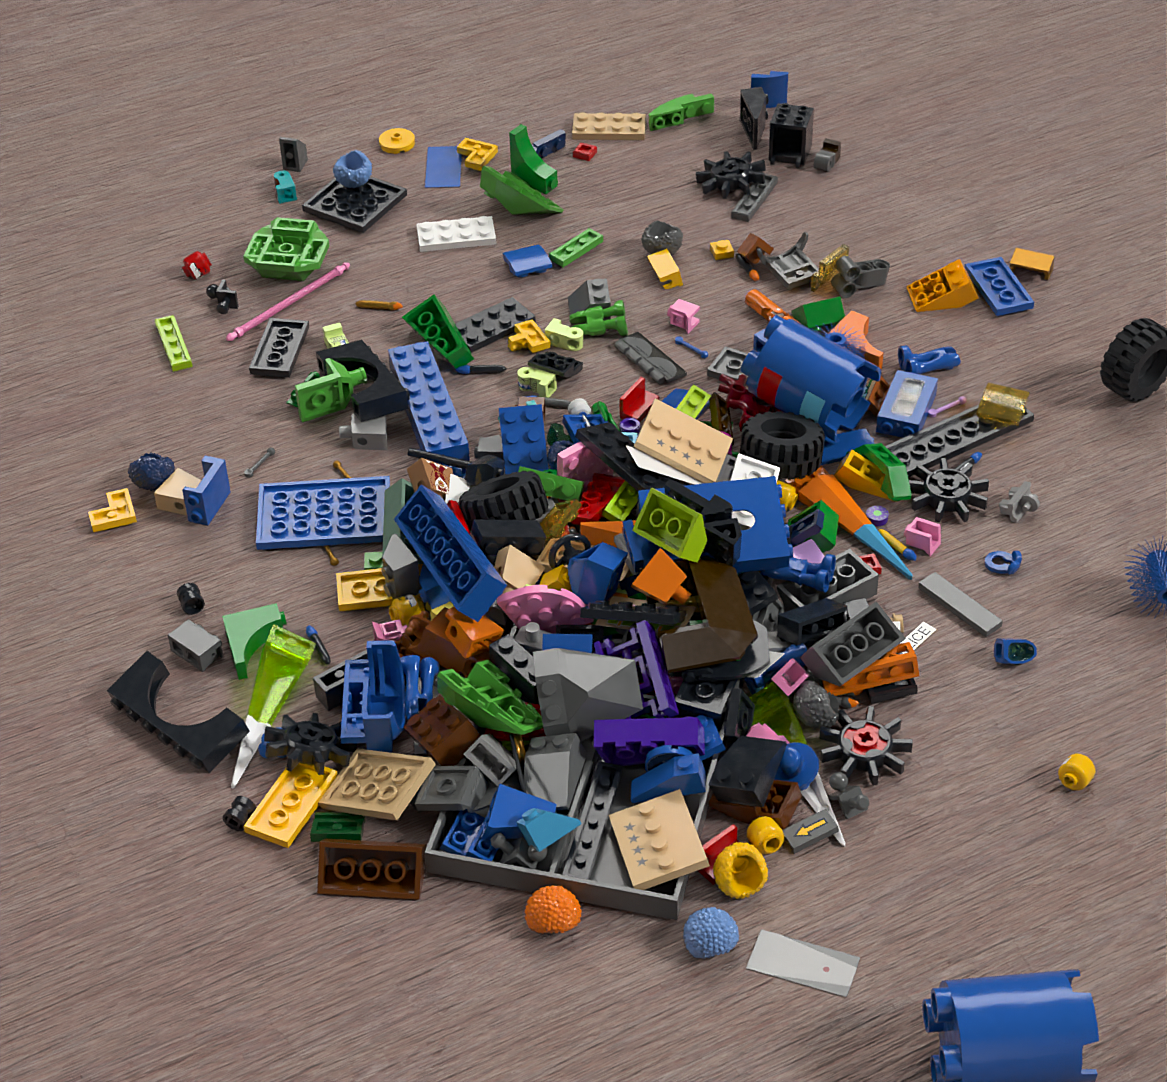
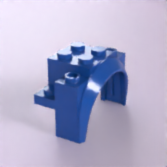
[341,640,406,753]

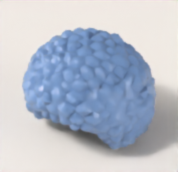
[333,150,372,188]
[683,907,739,959]

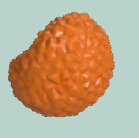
[525,885,582,934]

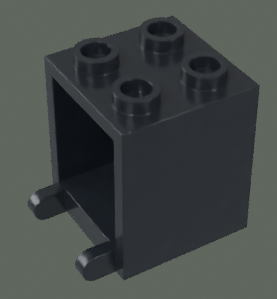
[769,103,814,168]

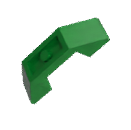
[845,443,912,502]

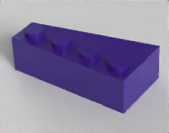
[594,717,705,766]

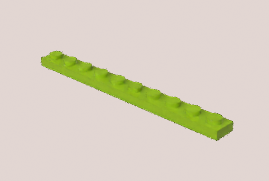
[601,384,711,521]

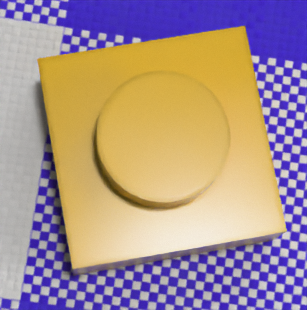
[710,240,734,260]

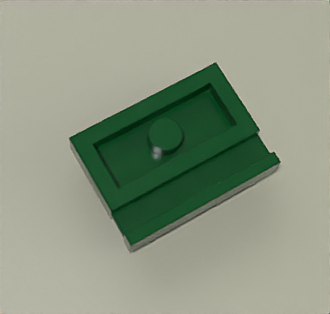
[310,812,366,842]

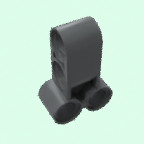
[831,256,890,298]

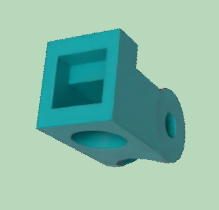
[274,170,297,204]

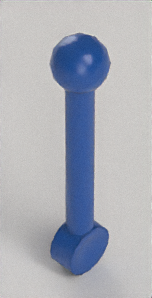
[675,336,708,359]

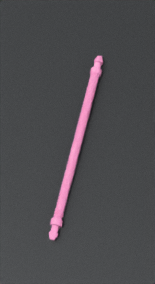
[226,263,350,341]

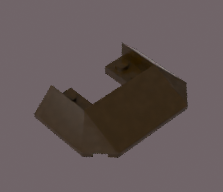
[638,556,758,673]

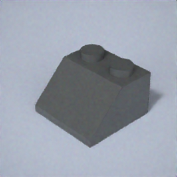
[568,279,611,325]
[381,534,421,599]

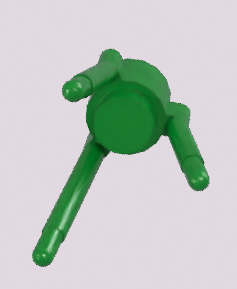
[591,401,621,432]

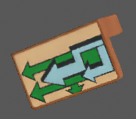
[862,376,890,417]

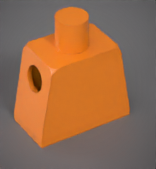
[631,548,691,605]
[445,607,504,659]

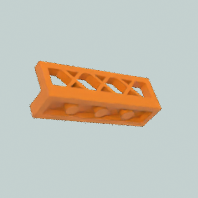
[822,642,919,696]

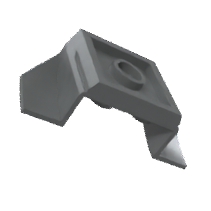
[410,766,508,814]

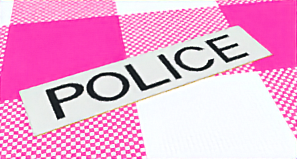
[900,622,937,654]

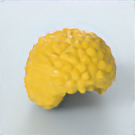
[713,842,768,899]

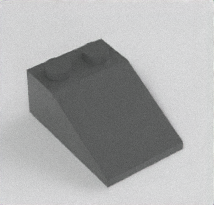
[524,733,587,811]

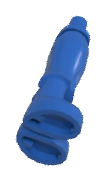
[758,554,836,592]

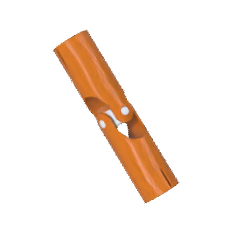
[745,289,801,324]

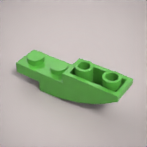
[649,93,714,131]

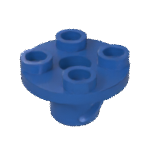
[774,742,819,791]

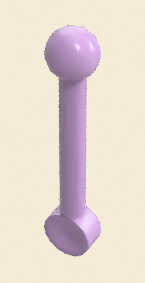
[928,396,966,418]

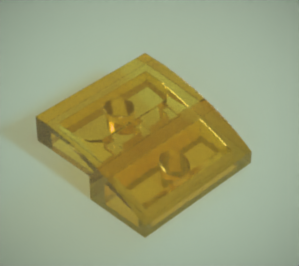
[811,244,850,292]
[977,383,1030,426]

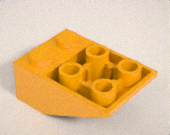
[906,259,979,312]

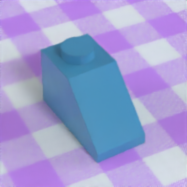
[516,808,582,852]

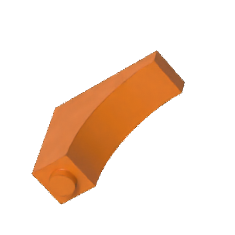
[828,310,884,370]

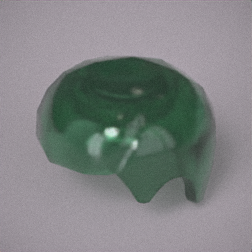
[546,423,574,446]

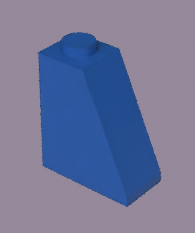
[481,784,557,840]

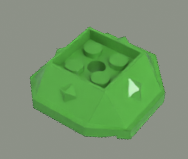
[243,217,329,281]

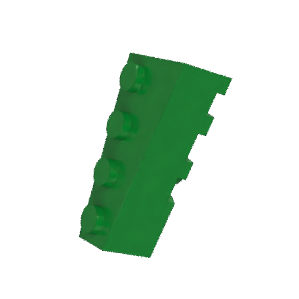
[402,294,474,368]

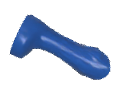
[898,345,961,374]
[744,644,807,701]
[400,655,440,720]

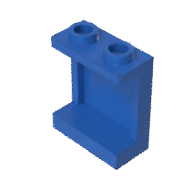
[182,455,231,526]
[622,519,686,573]

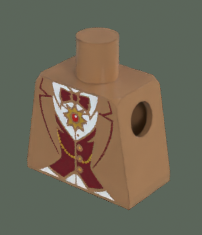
[407,458,453,501]

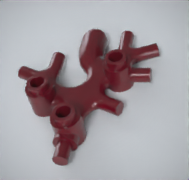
[718,374,784,432]

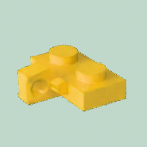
[508,319,551,353]

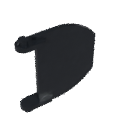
[681,612,770,683]

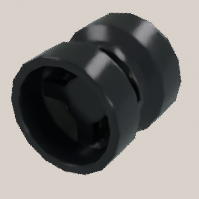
[177,583,205,615]
[223,796,257,831]

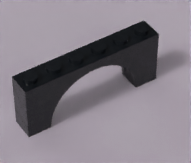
[316,339,410,422]
[106,651,250,773]

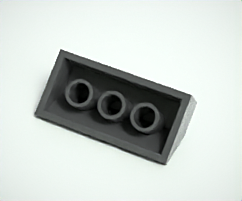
[777,549,879,611]
[800,601,906,686]

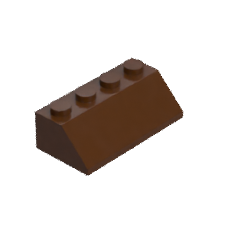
[317,839,427,899]

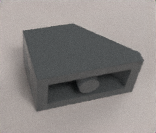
[279,137,308,172]

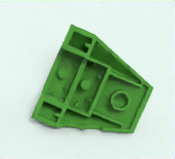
[480,165,564,215]
[437,660,543,735]

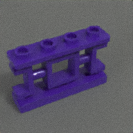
[593,620,679,719]

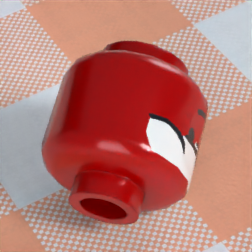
[182,251,212,280]

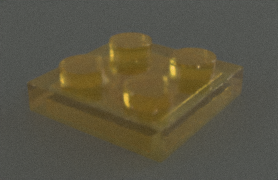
[540,499,582,541]

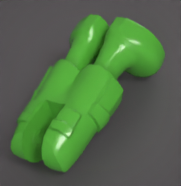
[569,300,628,337]

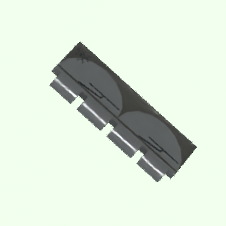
[614,332,687,384]

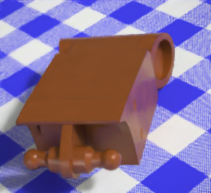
[405,607,502,678]

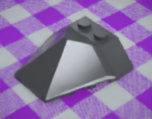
[533,648,643,742]

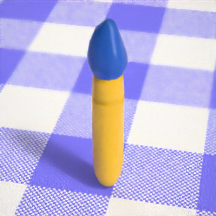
[878,529,917,561]

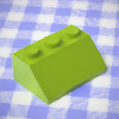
[632,488,707,563]

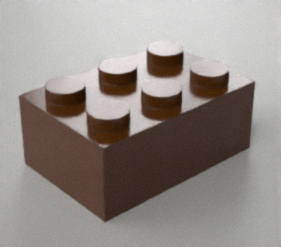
[403,694,481,766]

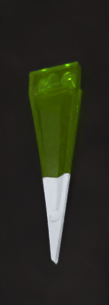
[231,624,316,789]
[749,682,846,847]

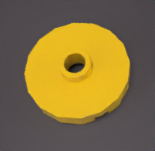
[379,128,415,154]

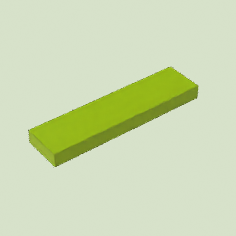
[154,315,193,372]

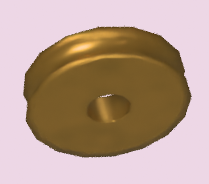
[513,734,526,768]

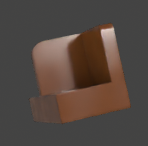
[737,233,774,264]

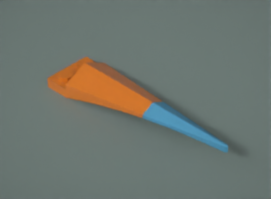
[784,465,913,580]

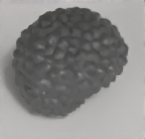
[641,220,683,256]
[793,680,840,729]

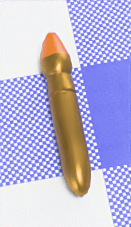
[355,300,403,310]

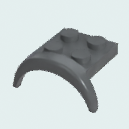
[757,232,822,290]

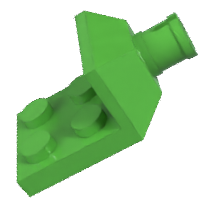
[295,358,367,422]

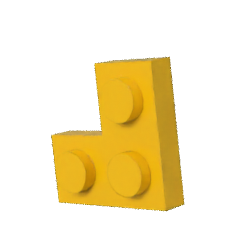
[457,138,498,171]
[88,488,137,532]

